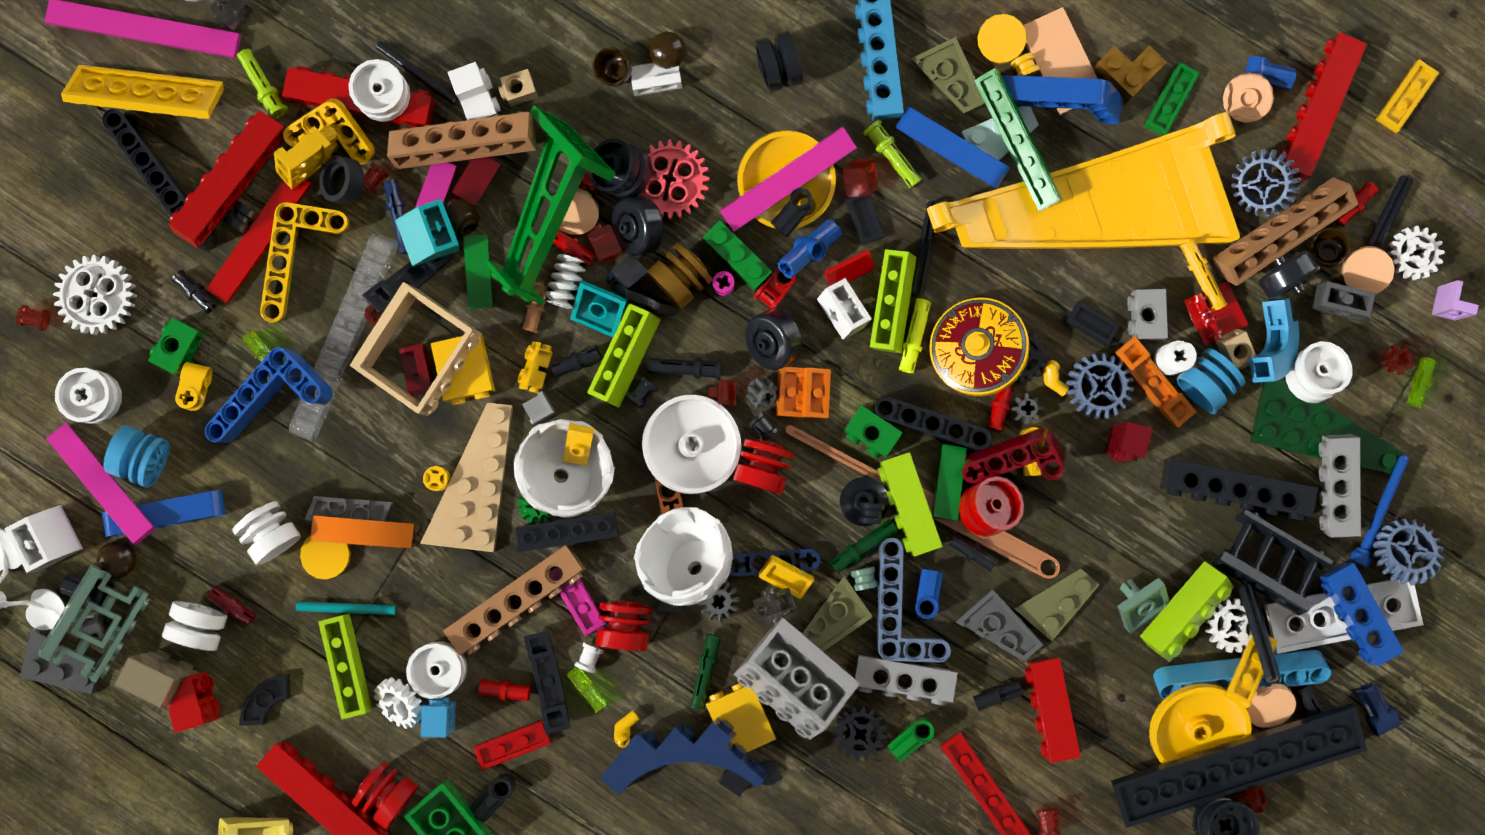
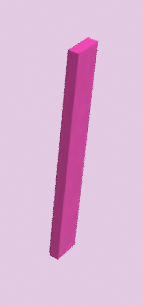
[44,0,241,59]

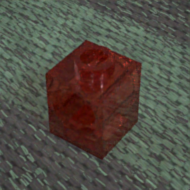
[587,223,623,264]

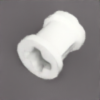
[575,642,604,673]

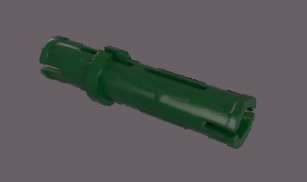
[829,519,898,574]
[690,633,722,710]

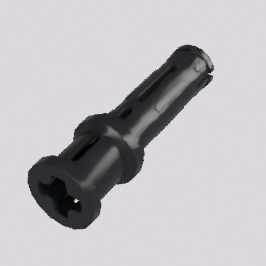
[647,357,722,381]

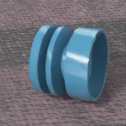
[1176,348,1246,414]
[103,425,169,488]

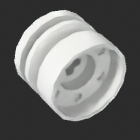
[232,501,301,566]

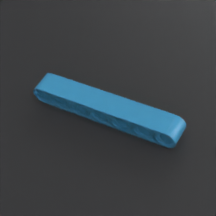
[1153,650,1331,699]

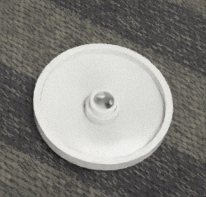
[642,395,741,494]

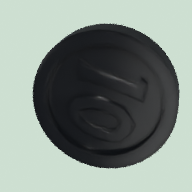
[760,760,780,786]

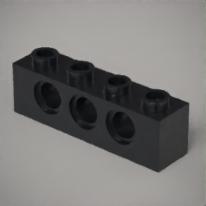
[515,512,620,552]

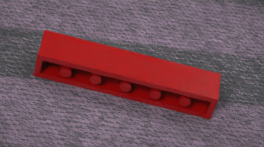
[1276,32,1367,182]
[282,66,436,128]
[168,110,285,249]
[256,740,391,835]

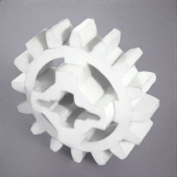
[1387,226,1445,280]
[1204,599,1252,653]
[374,677,422,729]

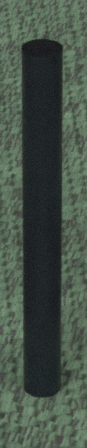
[375,41,458,105]

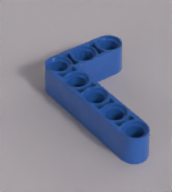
[1001,75,1123,124]
[205,347,333,443]

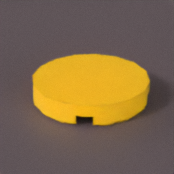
[978,14,1027,64]
[300,535,351,579]

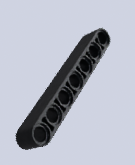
[102,109,217,251]

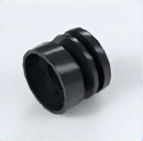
[1192,797,1259,835]

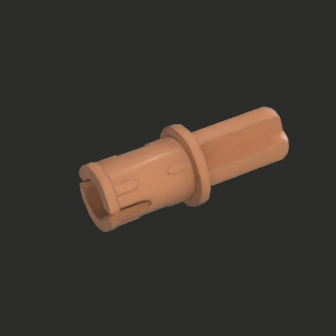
[522,283,548,333]

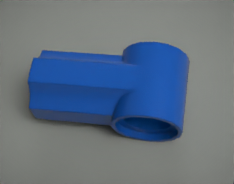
[1245,56,1297,91]
[914,569,943,619]

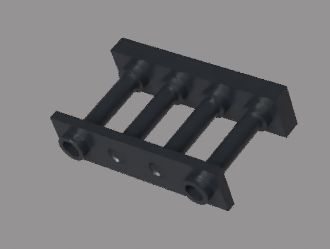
[1212,510,1333,616]

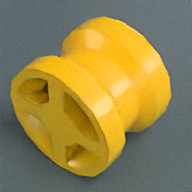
[1010,52,1041,76]
[423,466,451,491]

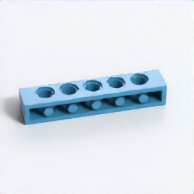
[855,0,904,121]

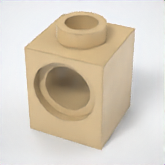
[498,69,538,107]
[1215,329,1256,369]

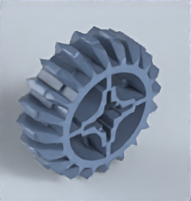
[1231,149,1301,216]
[1066,353,1134,420]
[1373,518,1444,586]

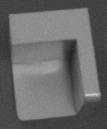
[522,391,556,426]

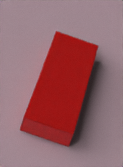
[473,720,552,771]

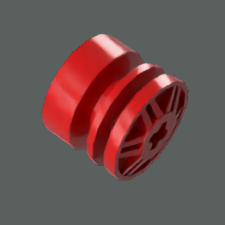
[733,439,794,494]
[595,600,652,651]
[352,761,419,830]

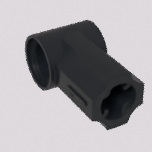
[771,187,816,237]
[60,573,116,605]
[469,773,516,822]

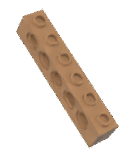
[387,112,537,169]
[1213,177,1358,286]
[443,545,586,656]

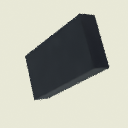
[845,191,885,246]
[1065,301,1121,347]

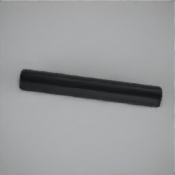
[1366,175,1413,249]
[911,201,939,296]
[1239,584,1281,682]

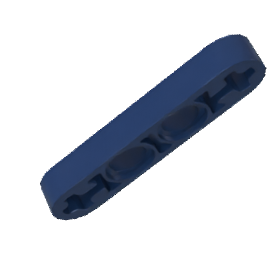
[729,549,821,576]

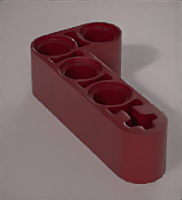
[962,428,1065,483]

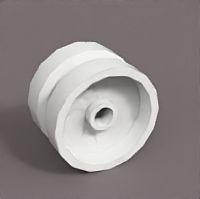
[349,59,410,122]
[1286,341,1352,403]
[55,368,122,424]
[162,601,227,651]
[406,641,467,699]

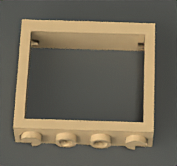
[350,282,482,416]

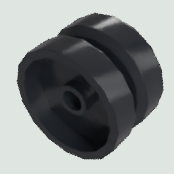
[755,31,803,93]
[588,138,652,199]

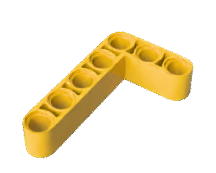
[260,203,350,323]

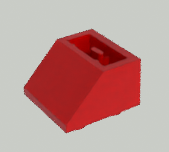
[168,671,220,733]

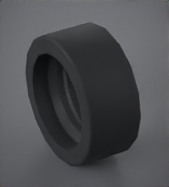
[319,156,364,205]

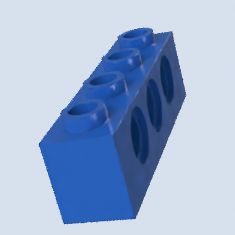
[1319,562,1404,666]

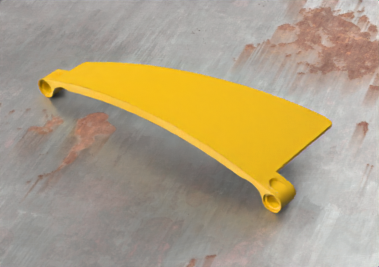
[927,112,1240,249]

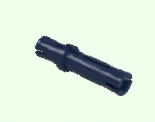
[382,179,407,254]

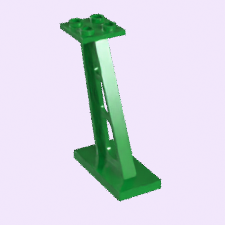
[485,105,616,305]

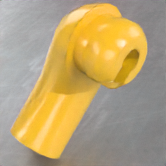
[1043,360,1070,397]
[614,710,640,748]

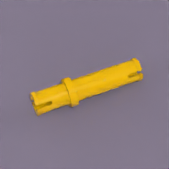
[1179,239,1227,311]

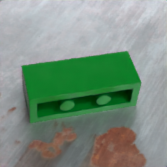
[702,220,772,293]

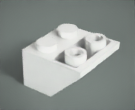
[4,505,83,573]

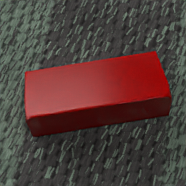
[824,250,874,286]

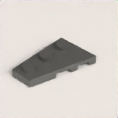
[305,496,394,548]
[956,588,1043,661]
[20,628,99,694]

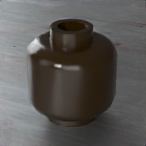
[445,197,480,235]

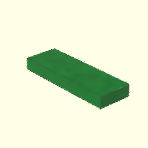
[1143,61,1200,136]
[463,234,494,310]
[932,444,967,521]

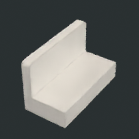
[631,63,682,96]

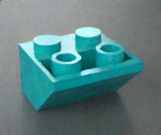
[395,199,459,267]

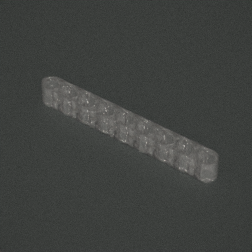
[289,232,398,442]

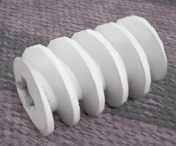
[545,254,586,309]
[1153,341,1196,375]

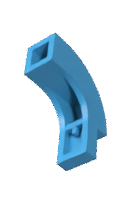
[1249,298,1299,383]

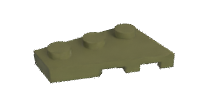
[911,37,986,115]
[1013,568,1100,641]
[801,576,873,652]

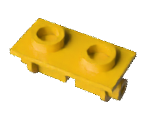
[518,342,553,393]

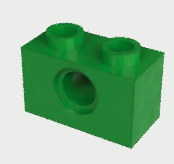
[148,318,205,376]
[844,405,903,459]

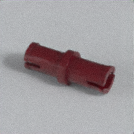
[206,586,256,627]

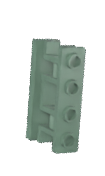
[38,564,149,683]

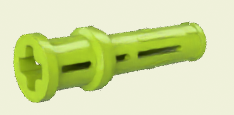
[237,49,289,120]
[863,119,922,189]

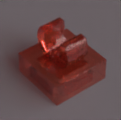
[708,380,736,406]
[1237,785,1269,814]

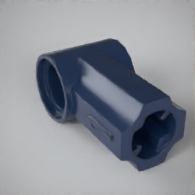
[1355,682,1401,737]

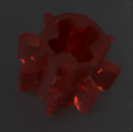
[1381,344,1415,375]

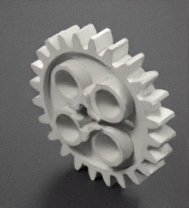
[53,255,137,335]

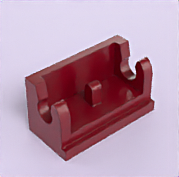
[452,157,501,206]
[399,343,434,398]

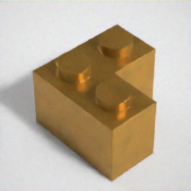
[1093,45,1167,104]

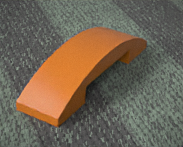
[1115,336,1197,428]
[311,515,414,548]

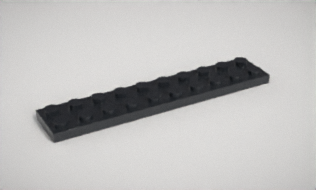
[1111,703,1367,828]

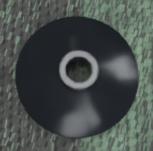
[839,477,889,527]

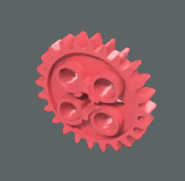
[640,139,710,220]

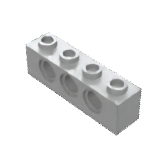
[1319,434,1361,537]
[853,654,958,705]

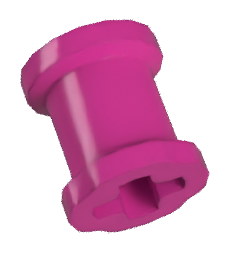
[712,271,735,296]

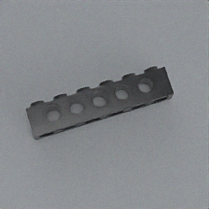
[1160,459,1318,521]

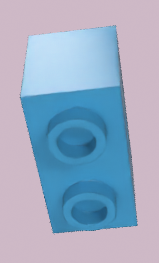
[421,696,456,737]

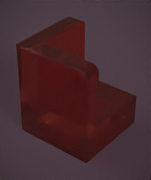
[842,160,878,197]

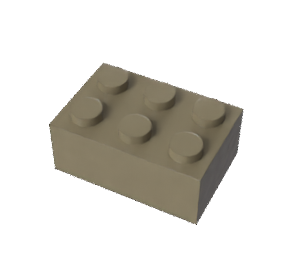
[115,650,199,708]

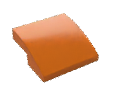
[776,367,831,418]

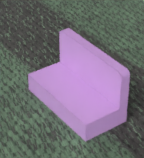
[1432,280,1479,321]

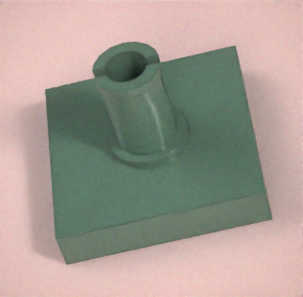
[1118,578,1169,634]

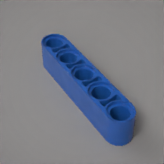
[895,107,1010,189]
[102,490,226,537]

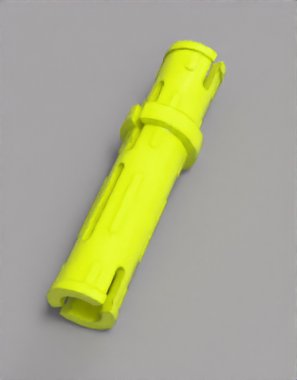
[899,299,932,374]

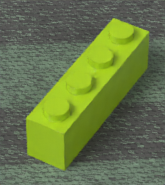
[870,249,917,354]
[587,303,661,408]
[877,452,942,556]
[1140,561,1234,662]
[318,614,373,720]

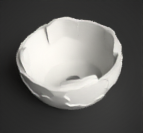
[514,419,615,517]
[634,507,733,606]

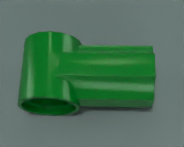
[887,716,935,762]

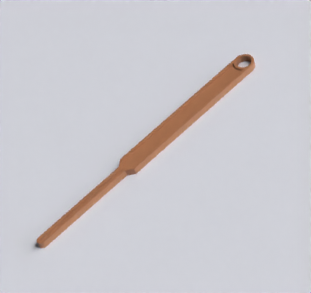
[786,425,1060,579]

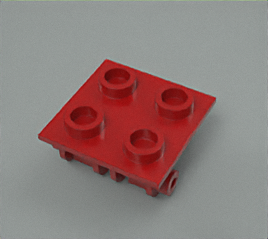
[1183,281,1249,345]

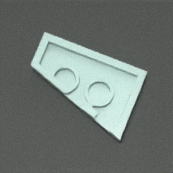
[961,106,1038,160]

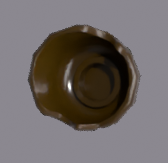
[649,31,687,69]
[592,47,632,87]
[1310,227,1350,268]
[96,541,137,578]

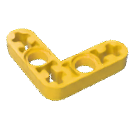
[283,98,375,164]

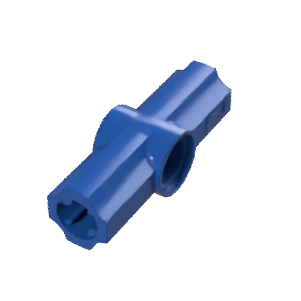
[777,219,842,279]

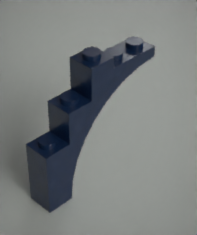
[600,717,769,795]

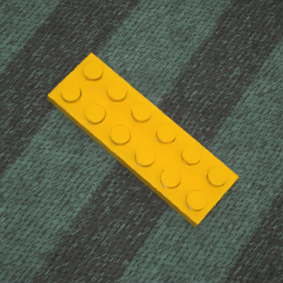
[61,65,224,119]

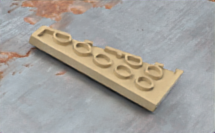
[420,403,513,552]

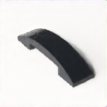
[362,253,455,314]
[524,631,571,734]

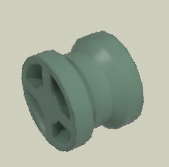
[851,566,879,591]

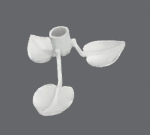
[0,528,66,630]

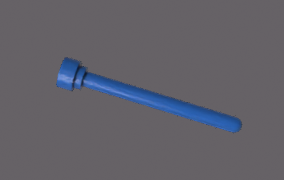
[1349,455,1409,568]

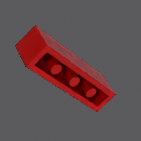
[1024,656,1081,763]

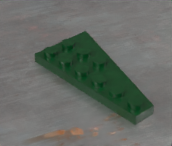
[1250,378,1402,475]

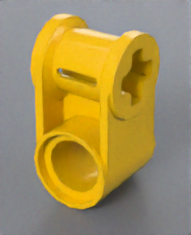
[175,362,213,411]

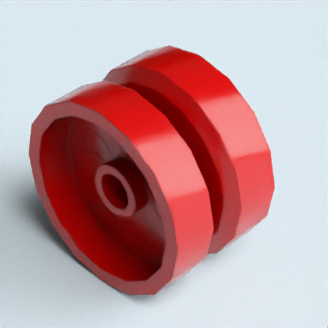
[959,476,1024,537]

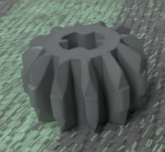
[698,581,740,623]

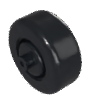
[611,195,664,256]
[1258,250,1321,300]
[745,309,802,370]

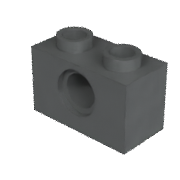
[1312,281,1376,321]

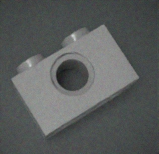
[1127,289,1168,341]

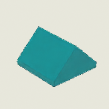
[570,280,629,337]

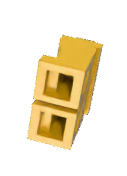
[274,124,339,189]

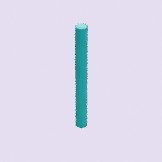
[296,601,397,615]

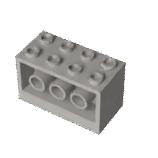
[734,618,860,740]

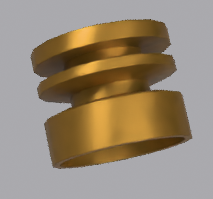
[647,243,713,309]

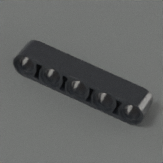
[873,397,992,451]

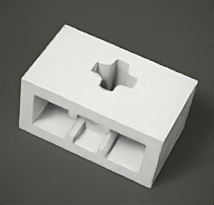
[817,278,871,340]

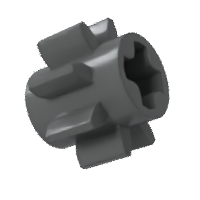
[746,377,778,408]
[1010,393,1043,424]

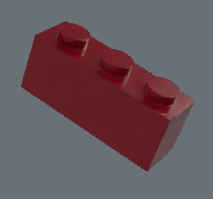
[1105,422,1153,464]

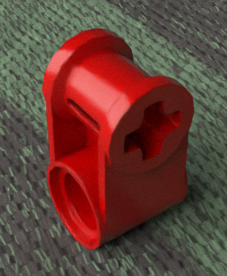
[753,268,796,310]

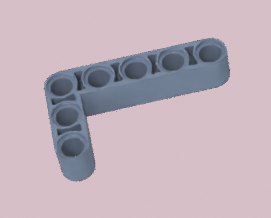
[876,538,951,662]

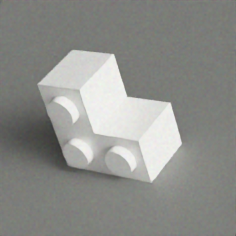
[448,62,501,120]

